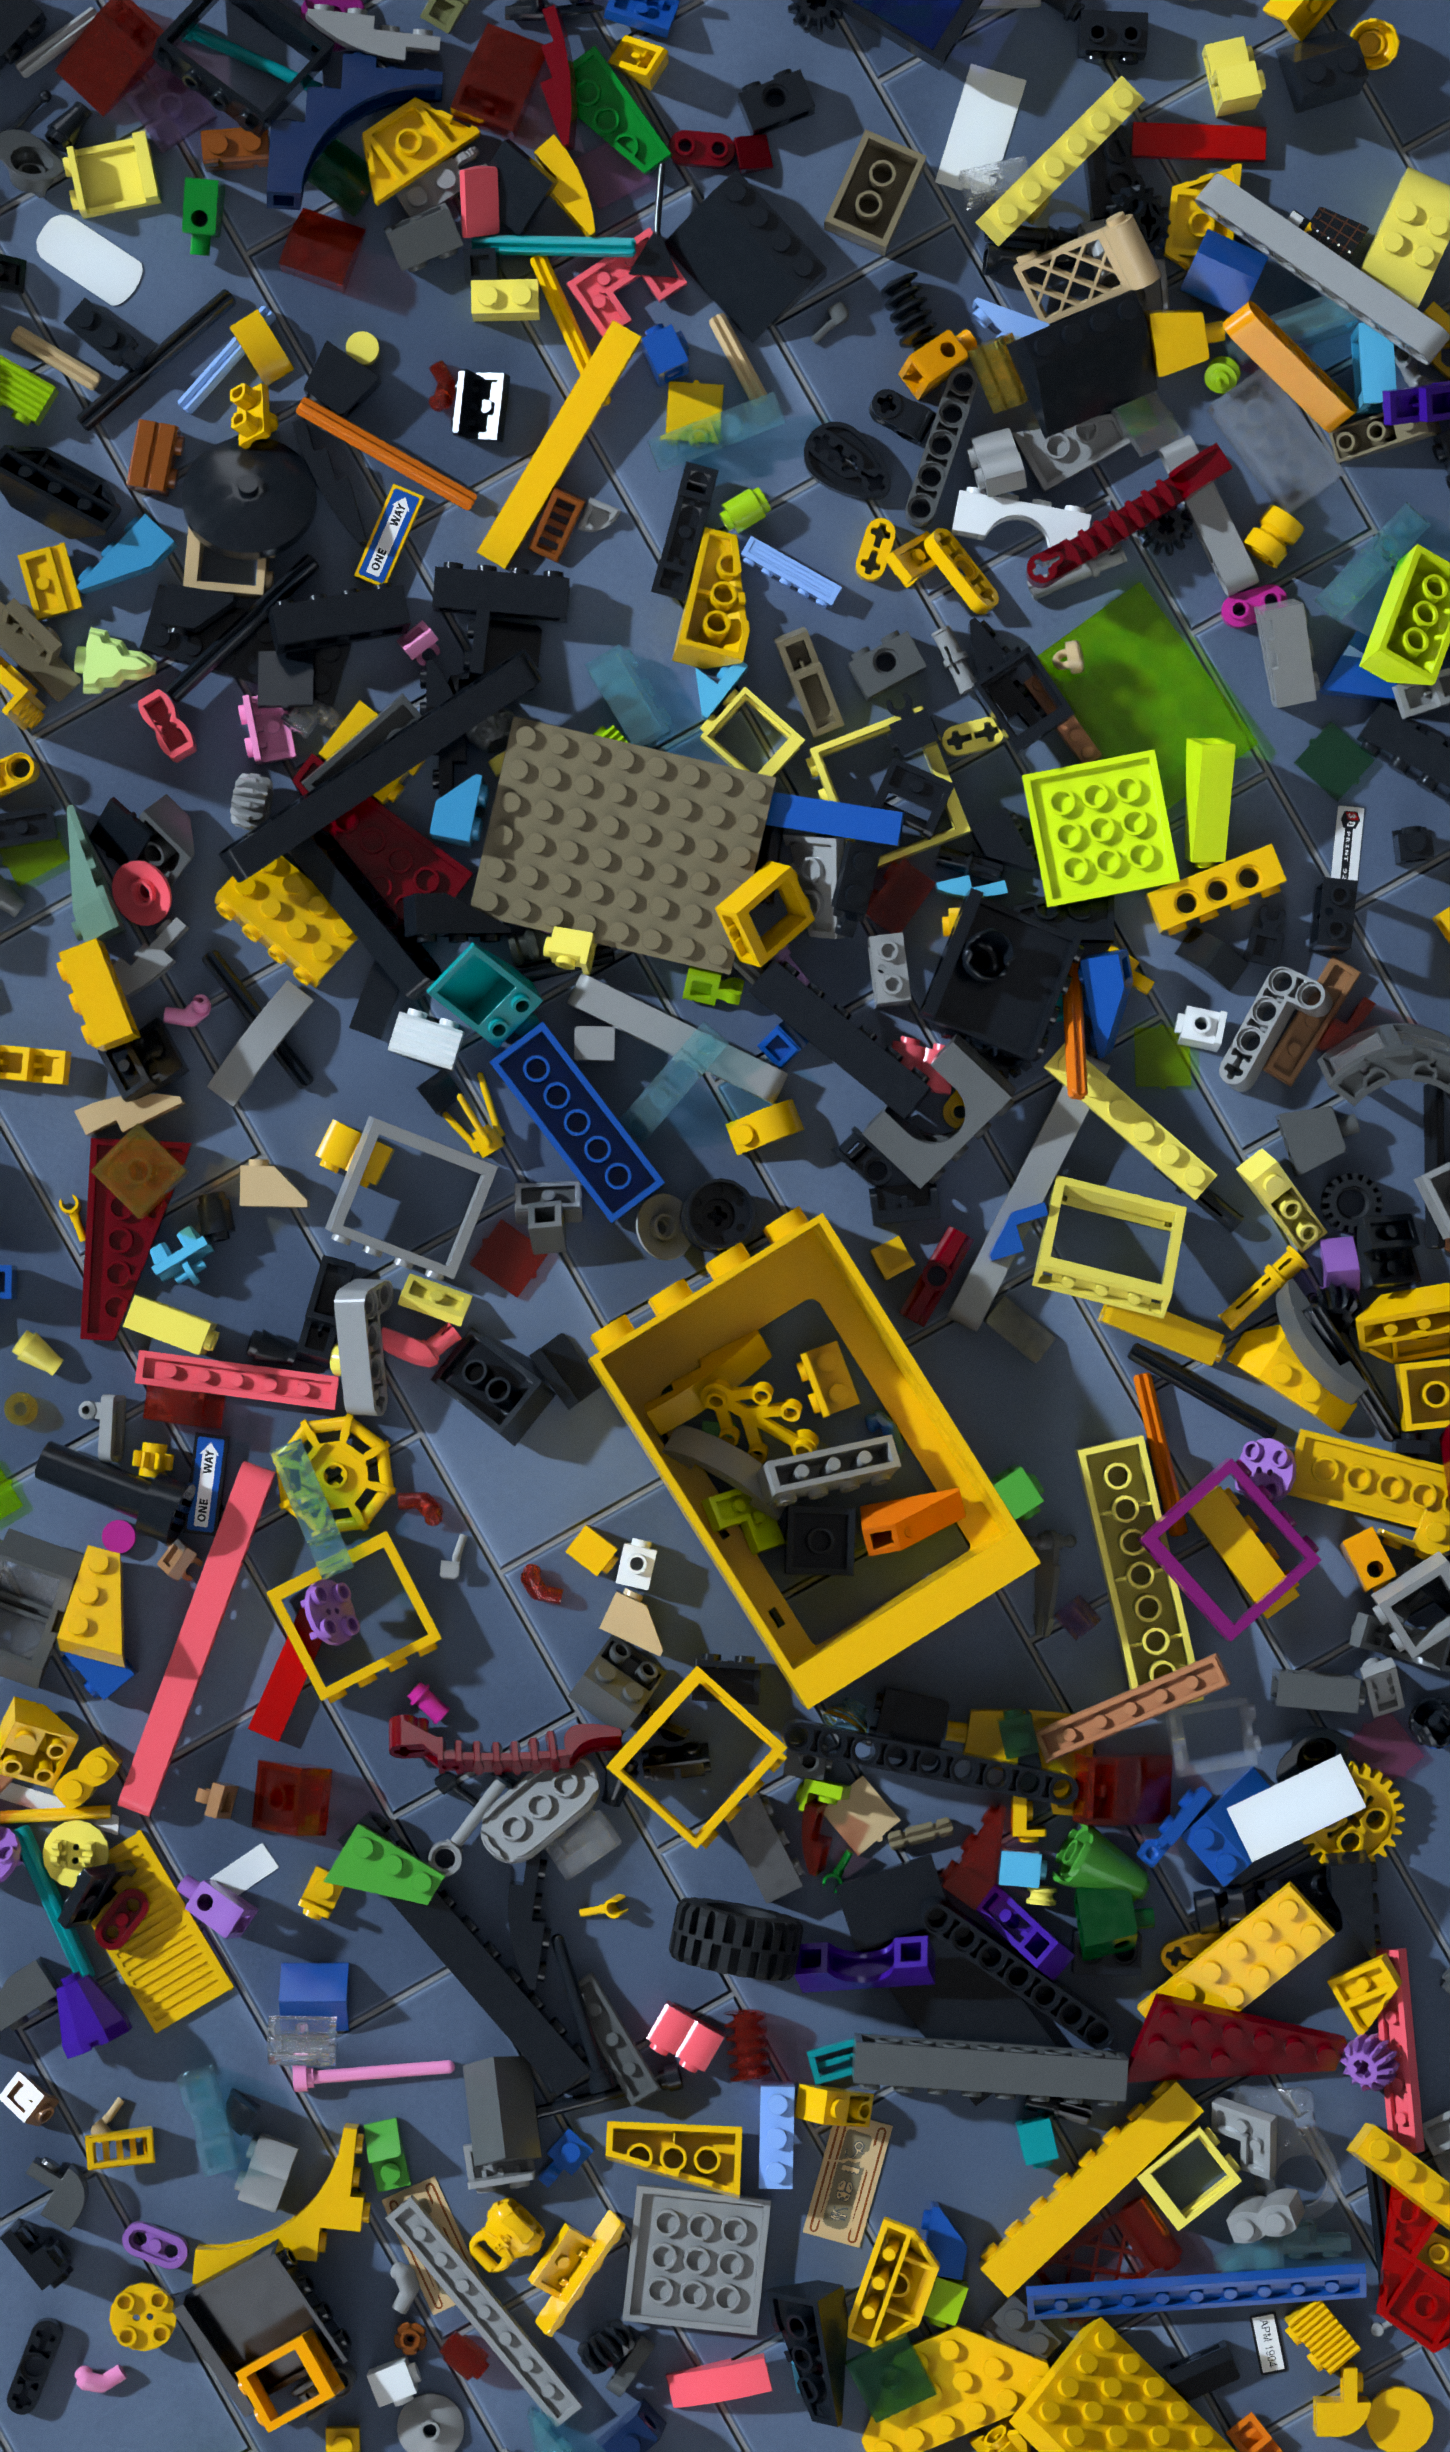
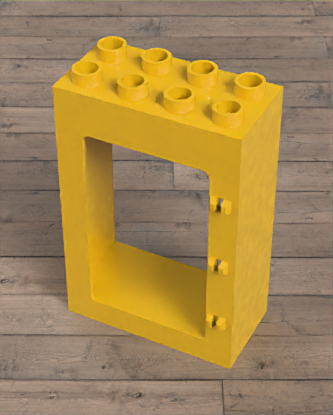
[588,1206,1041,1709]

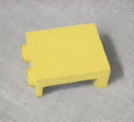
[62,130,162,219]

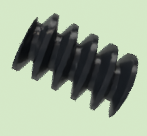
[880,272,940,349]

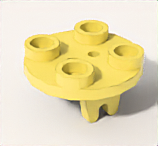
[42,1820,110,1888]

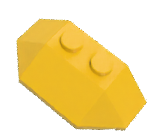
[1355,1282,1450,1364]
[1226,1324,1357,1433]
[847,2216,941,2348]

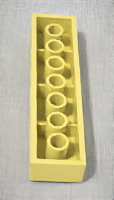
[1075,1435,1204,1704]

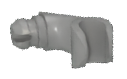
[1394,347,1440,387]

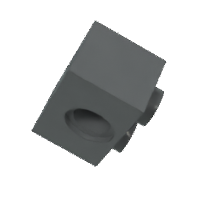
[848,630,927,702]

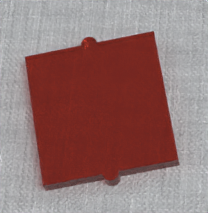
[470,1219,549,1298]

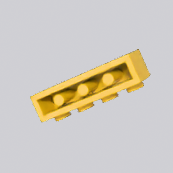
[1187,1485,1300,1619]

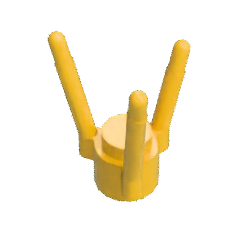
[442,1072,506,1158]

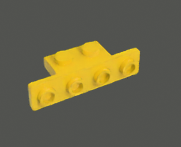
[1376,1509,1450,1560]
[528,2210,626,2337]

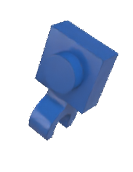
[538,2127,594,2188]

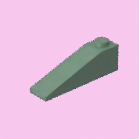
[67,804,126,942]

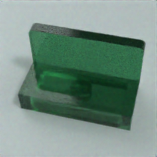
[308,138,372,217]

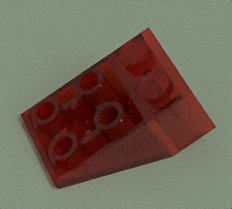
[55,0,164,117]
[450,23,546,141]
[1073,1753,1172,1826]

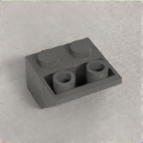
[568,1635,667,1735]

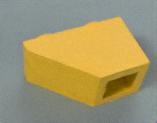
[794,2084,874,2127]

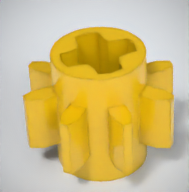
[132,1442,174,1478]

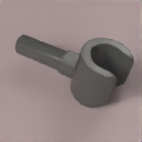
[811,302,849,344]

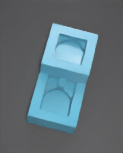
[935,875,1008,899]

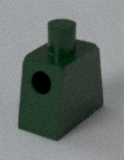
[1074,1887,1155,1961]

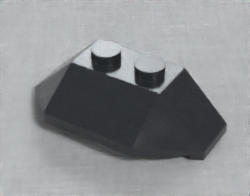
[0,445,122,539]

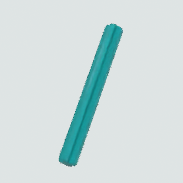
[471,235,636,258]
[12,1825,95,1977]

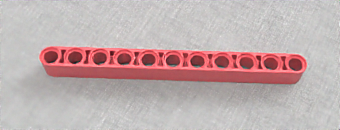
[117,1461,276,1817]

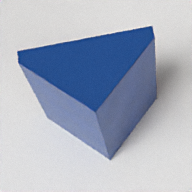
[1180,229,1268,314]
[279,1962,349,2031]

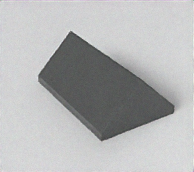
[463,2056,542,2167]

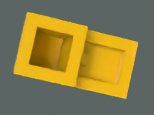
[725,1099,804,1156]

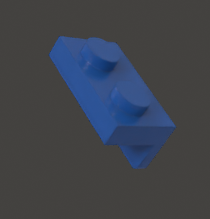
[604,0,680,39]

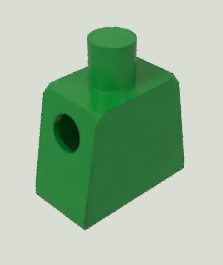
[182,177,226,256]

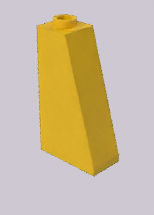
[1097,1304,1227,1366]

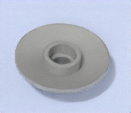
[636,1193,691,1261]
[397,2393,465,2452]

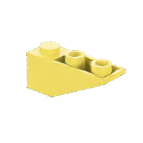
[1236,1148,1328,1253]

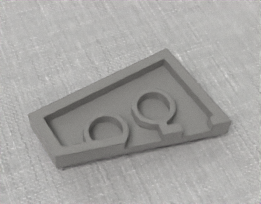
[1012,413,1132,493]

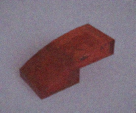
[1315,997,1376,1052]
[802,1798,832,1876]

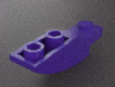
[1382,381,1450,425]

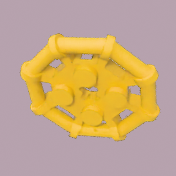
[272,1413,397,1537]

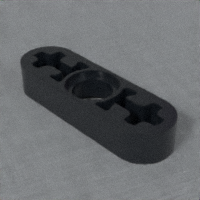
[7,2318,63,2415]

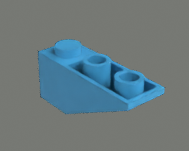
[76,514,178,595]

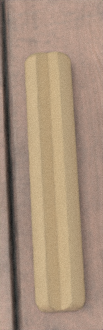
[709,313,768,407]
[10,326,102,391]

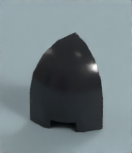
[226,2088,261,2137]

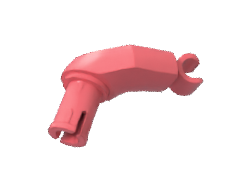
[381,1323,462,1368]

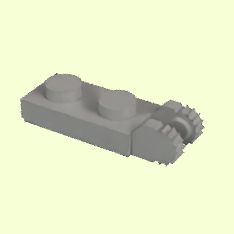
[395,146,488,217]

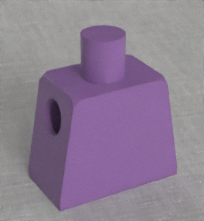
[177,1874,259,1939]

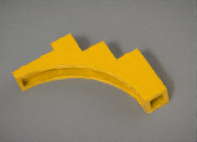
[192,2123,371,2284]

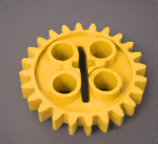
[1300,1761,1405,1864]

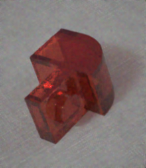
[143,1385,225,1429]

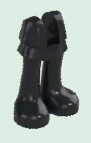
[982,225,1078,276]

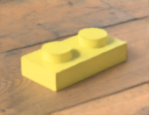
[398,1274,473,1327]

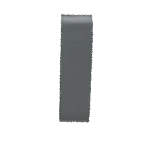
[605,2335,655,2397]

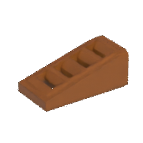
[528,486,587,563]

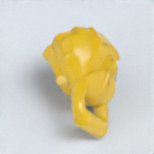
[469,2198,545,2273]

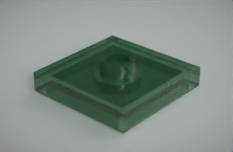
[846,2332,937,2423]

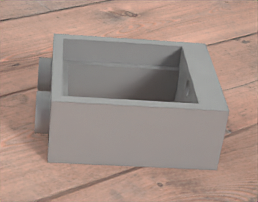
[867,932,911,1009]
[1371,1551,1450,1658]

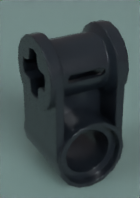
[869,389,936,445]
[831,1126,893,1188]

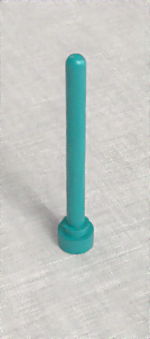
[181,23,323,91]

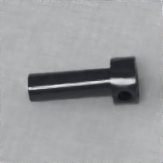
[35,1441,196,1547]

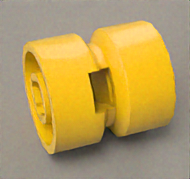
[1243,504,1305,569]

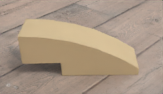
[74,1094,186,1136]

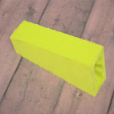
[1185,738,1236,868]

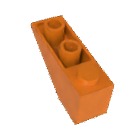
[860,1488,966,1556]

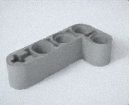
[1219,966,1333,1092]
[334,1278,394,1416]

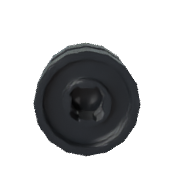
[1193,1884,1247,1935]

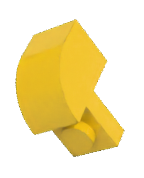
[1313,2362,1371,2437]

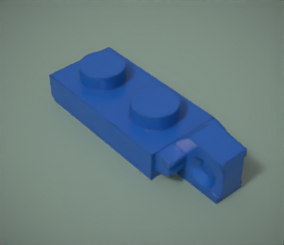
[1136,1786,1212,1868]

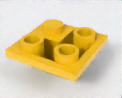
[0,1696,79,1789]

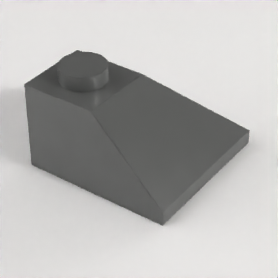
[138,794,195,888]

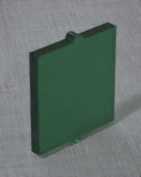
[1294,722,1374,802]

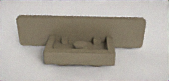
[0,598,81,702]

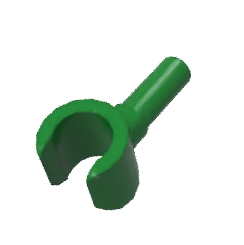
[822,1849,854,1893]

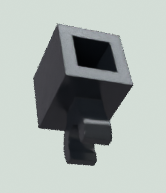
[886,693,942,758]

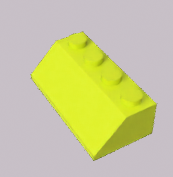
[1359,544,1450,685]

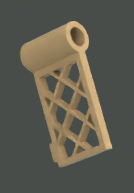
[1013,211,1162,324]

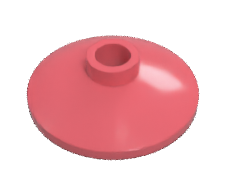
[112,860,172,926]

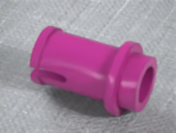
[407,1682,450,1725]

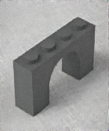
[862,1033,1016,1189]

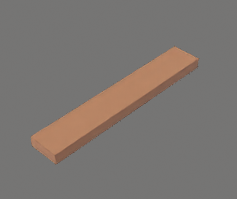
[1033,1652,1232,1763]

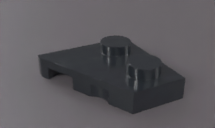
[57,1860,138,1929]

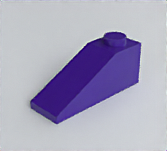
[973,1883,1076,1981]

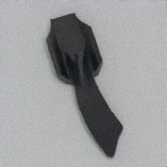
[505,0,604,21]

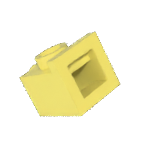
[543,926,597,976]

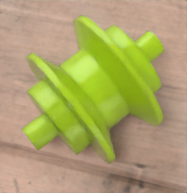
[1204,356,1241,394]

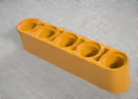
[1223,301,1357,433]

